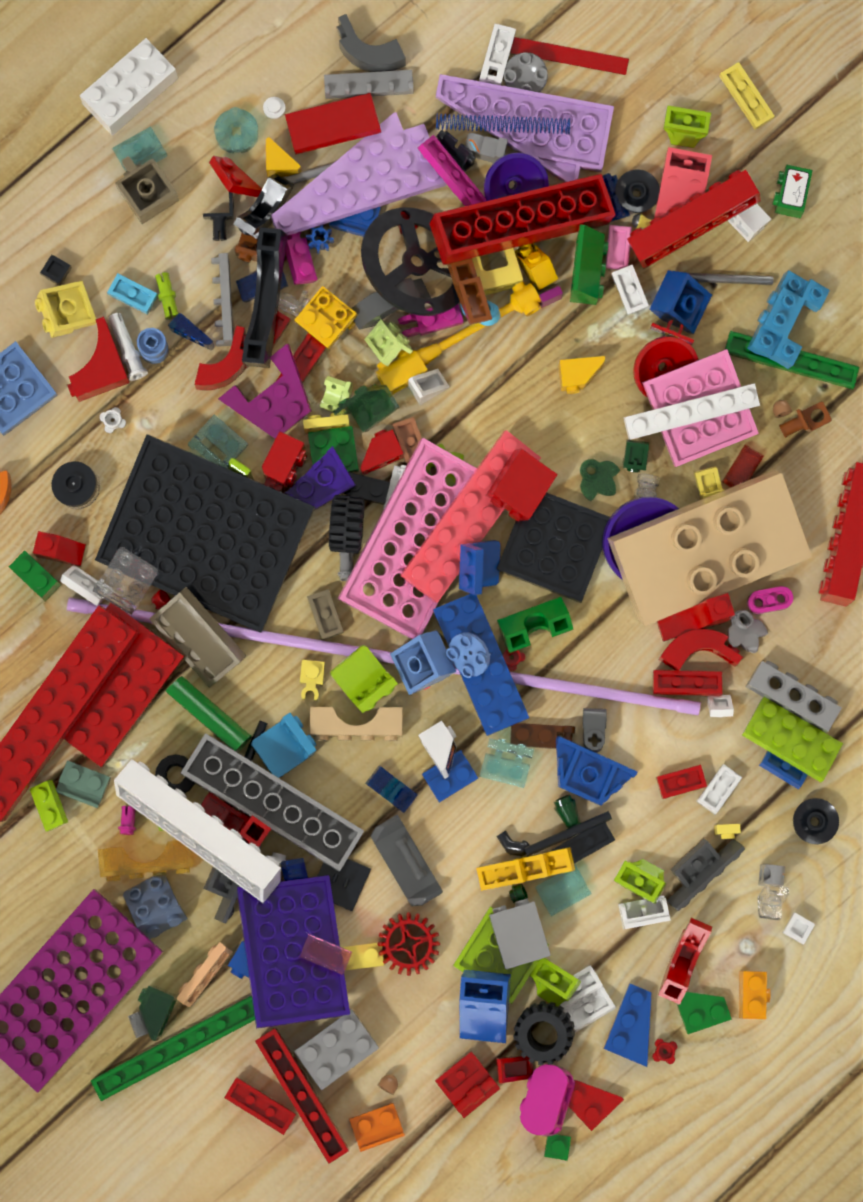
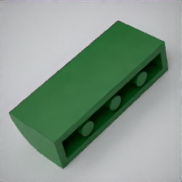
[166,676,252,753]

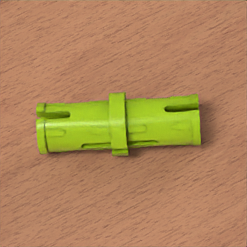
[155,272,179,320]

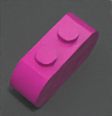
[520,1064,575,1136]

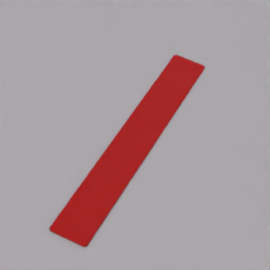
[510,37,629,75]

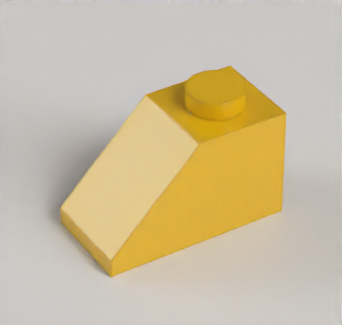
[558,356,605,394]

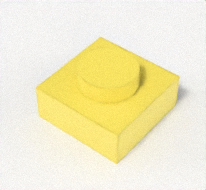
[714,824,741,839]

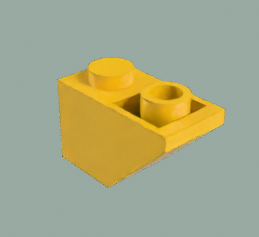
[514,243,558,290]

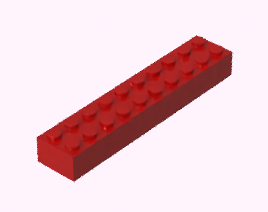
[0,605,140,822]

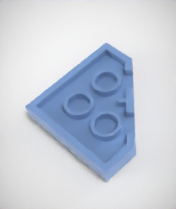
[0,341,57,436]

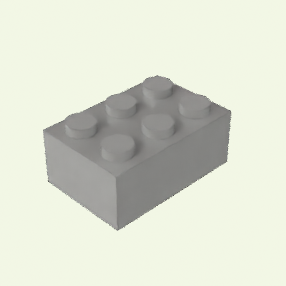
[294,1009,379,1090]

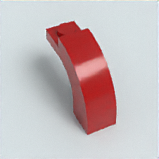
[658,629,743,671]
[200,792,271,848]
[658,918,712,1005]

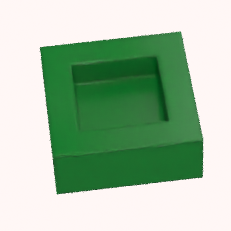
[544,1134,571,1161]

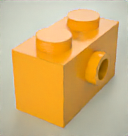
[739,971,771,1019]

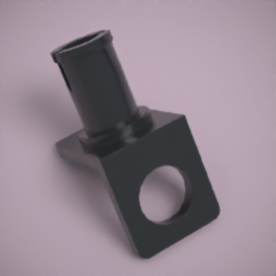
[203,192,234,241]

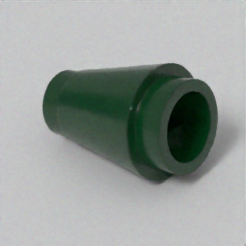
[553,795,580,828]

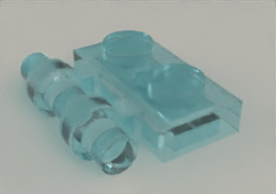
[479,738,534,788]

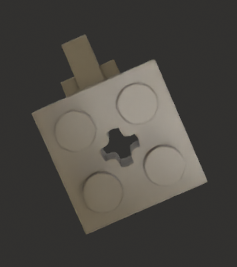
[115,156,179,224]

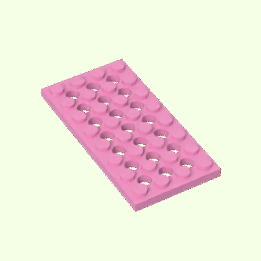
[338,438,477,639]

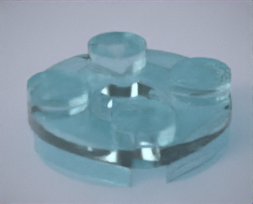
[214,107,259,153]

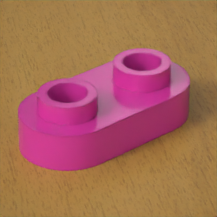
[747,586,793,614]

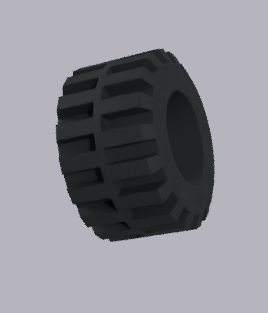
[329,495,365,554]
[513,1001,575,1065]

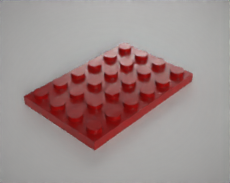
[64,602,185,767]

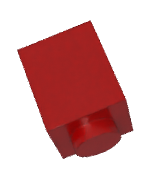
[360,429,404,476]
[33,531,86,567]

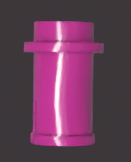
[118,806,137,835]

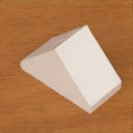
[408,369,449,405]

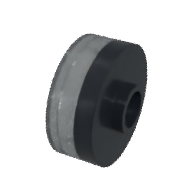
[51,461,100,509]

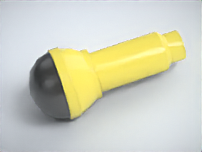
[632,213,651,229]

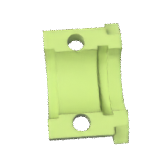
[320,376,353,414]

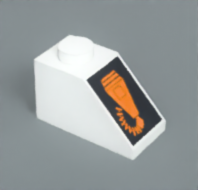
[418,721,457,779]

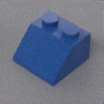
[649,270,712,334]

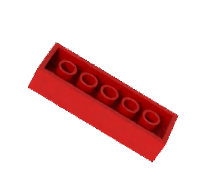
[627,170,761,269]
[818,462,863,607]

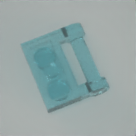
[188,414,248,468]

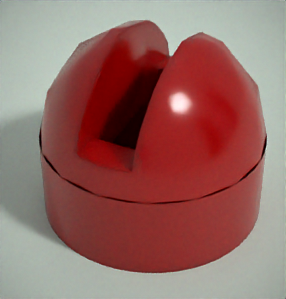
[151,590,171,610]

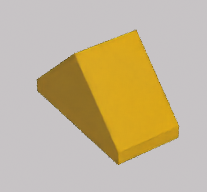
[266,137,302,177]

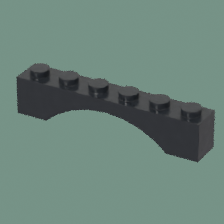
[242,227,287,368]

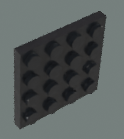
[497,492,610,603]

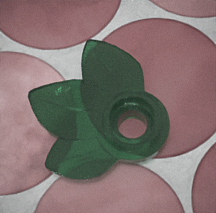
[580,459,620,501]

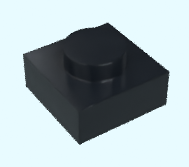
[40,254,72,286]

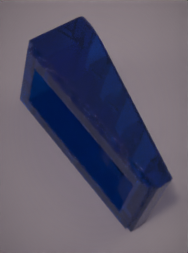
[168,313,214,351]
[281,858,308,881]

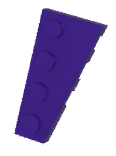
[285,446,356,511]

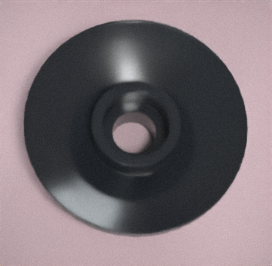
[615,169,660,213]
[793,798,839,844]

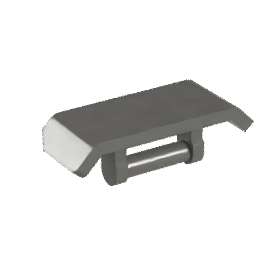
[370,815,443,906]

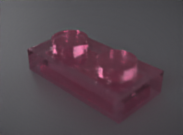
[299,934,352,975]

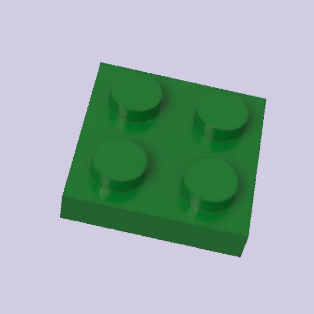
[308,426,359,473]

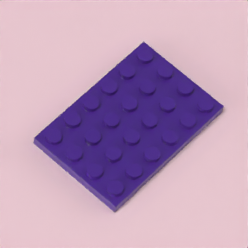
[237,875,350,1029]

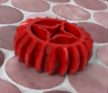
[377,912,440,976]

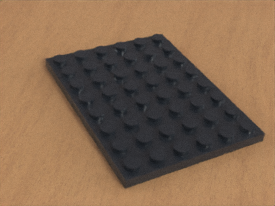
[95,434,315,633]

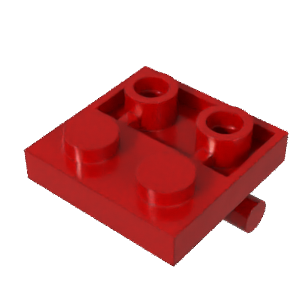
[435,1051,501,1118]

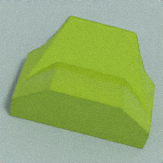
[663,106,711,148]
[614,859,666,904]
[530,958,581,1007]

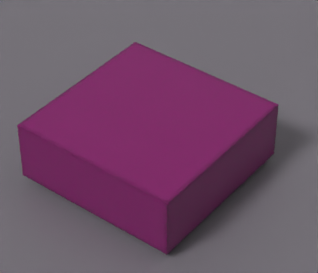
[539,286,563,308]

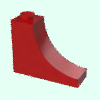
[67,316,130,402]
[656,593,735,642]

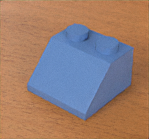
[390,631,457,695]

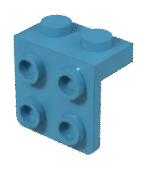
[251,713,316,778]

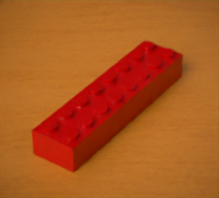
[430,174,616,265]

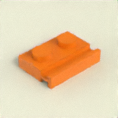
[349,1103,405,1152]

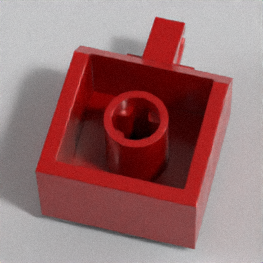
[262,431,307,492]

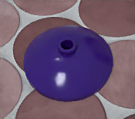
[484,153,549,201]

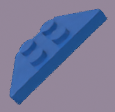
[556,736,638,806]

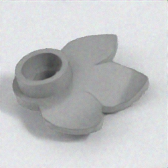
[728,610,768,653]

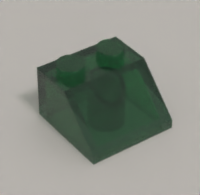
[138,985,178,1041]

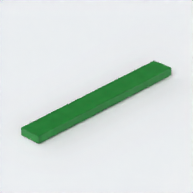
[90,996,255,1101]

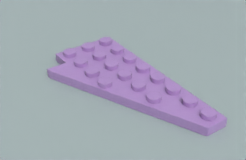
[436,74,614,183]
[271,112,447,236]

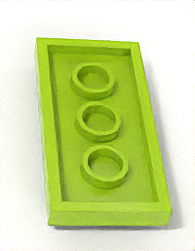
[742,697,843,782]

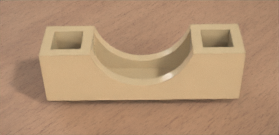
[310,707,402,741]

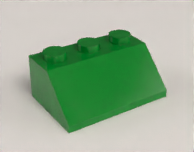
[570,225,608,305]

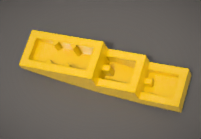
[476,847,575,891]

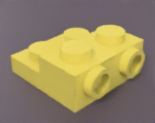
[35,281,96,338]

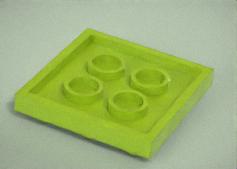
[453,907,549,1004]

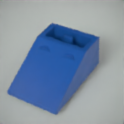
[459,970,511,1043]

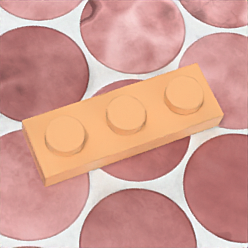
[176,942,233,1007]

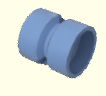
[137,328,169,364]

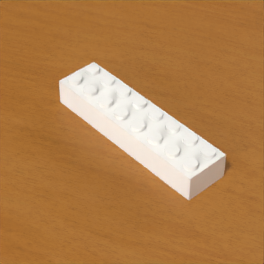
[114,759,281,903]

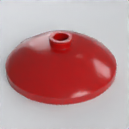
[633,336,699,398]

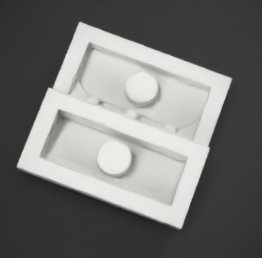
[560,965,616,1032]

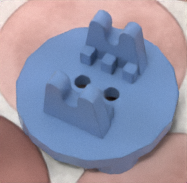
[446,632,491,678]

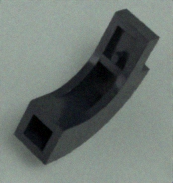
[234,173,295,239]

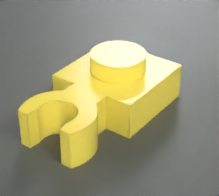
[300,660,325,701]

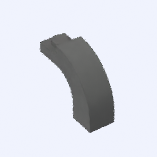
[336,14,406,72]
[351,278,431,330]

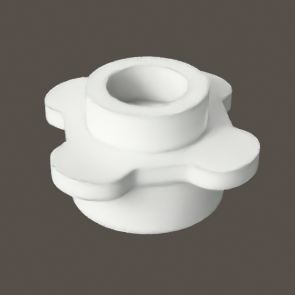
[100,407,126,433]

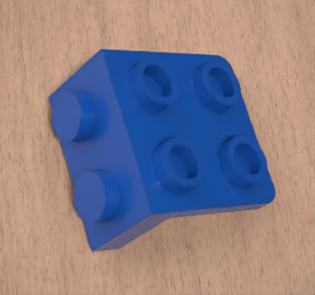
[459,540,500,595]

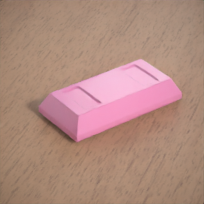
[606,225,632,270]

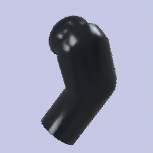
[496,831,530,856]

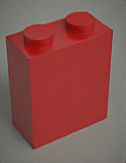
[486,448,558,521]

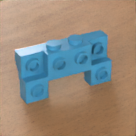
[747,270,830,369]

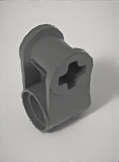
[583,708,607,753]

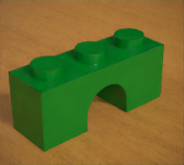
[497,597,574,653]

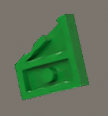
[676,992,732,1034]

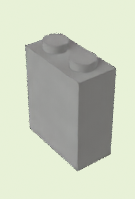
[489,898,551,969]

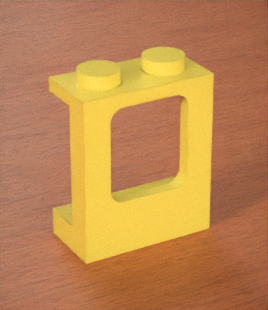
[472,248,523,296]

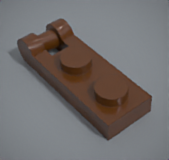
[510,723,575,749]

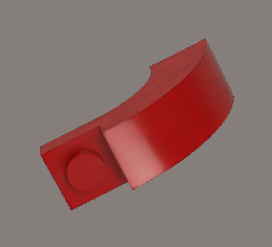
[194,326,247,391]

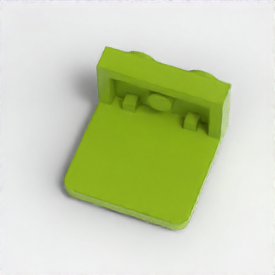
[330,645,398,713]

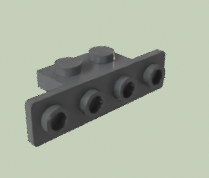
[667,839,745,911]
[203,843,262,924]

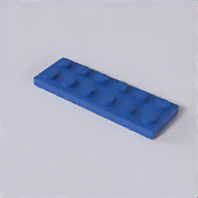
[433,594,529,736]

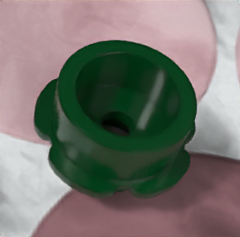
[509,883,528,904]

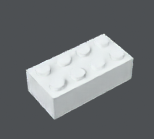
[79,38,178,136]

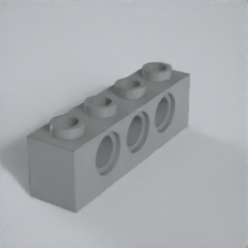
[745,661,842,733]

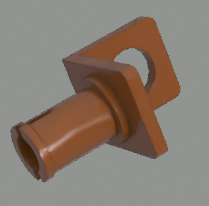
[779,401,832,438]

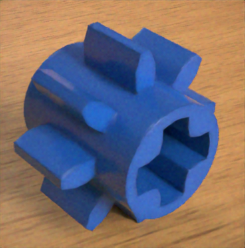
[306,225,334,254]

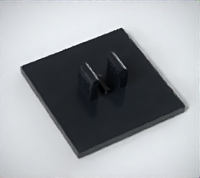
[317,859,371,911]

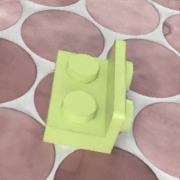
[364,319,413,366]

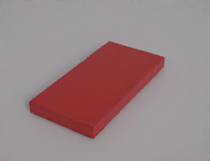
[285,93,381,155]

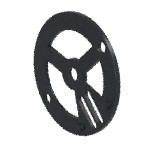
[361,207,460,316]

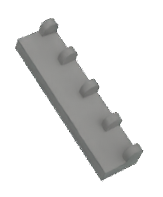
[324,70,413,99]
[211,253,234,347]

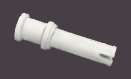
[108,313,148,381]

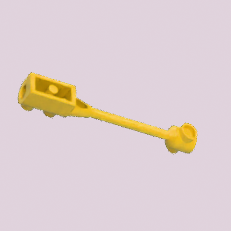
[375,282,541,397]

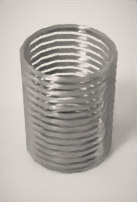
[128,1010,152,1038]

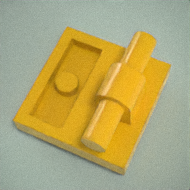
[294,286,358,349]

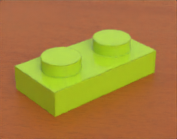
[30,780,68,832]

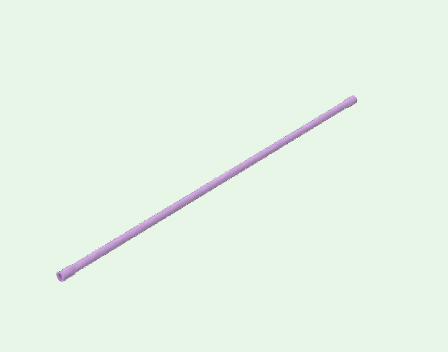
[67,597,701,715]

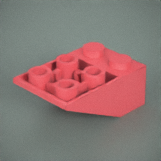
[654,147,712,218]

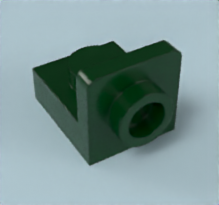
[622,439,649,472]

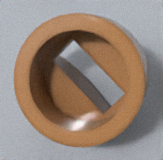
[773,400,792,418]
[378,1075,398,1095]

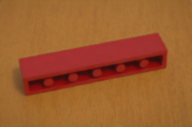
[255,1028,349,1164]

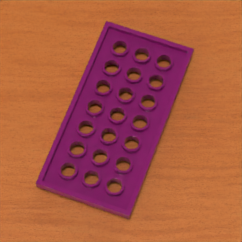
[0,889,164,1093]

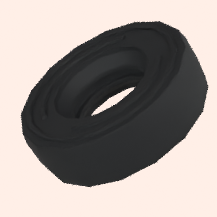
[155,754,195,794]

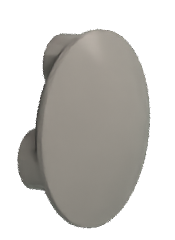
[503,52,548,92]

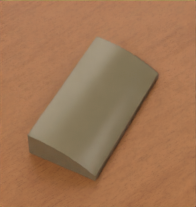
[149,587,246,688]

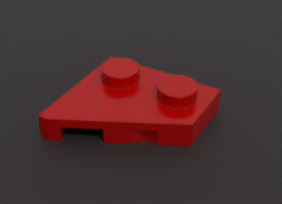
[209,156,262,198]
[568,1080,624,1131]

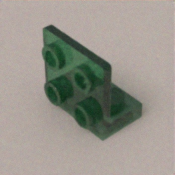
[333,384,400,432]

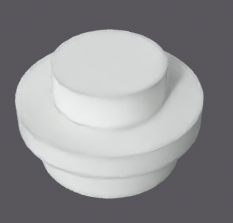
[263,97,285,119]

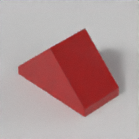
[496,1056,534,1083]

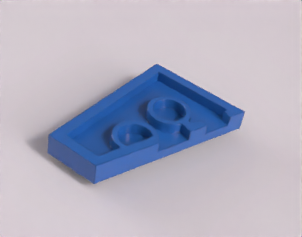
[603,983,652,1067]

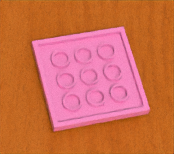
[643,349,759,467]

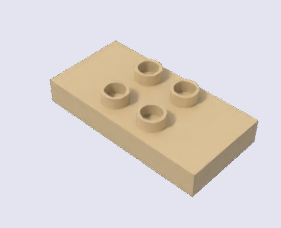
[607,470,812,626]

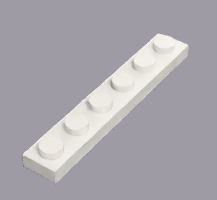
[623,384,760,440]

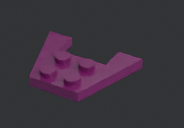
[218,344,312,439]

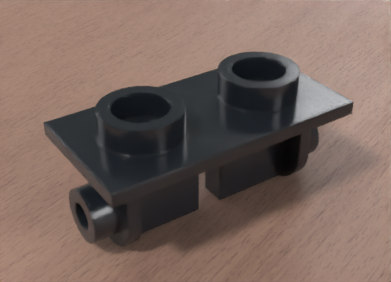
[436,130,476,172]

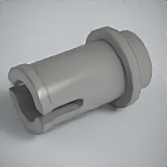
[338,552,354,581]

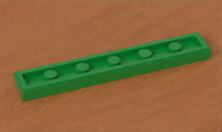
[725,331,860,390]

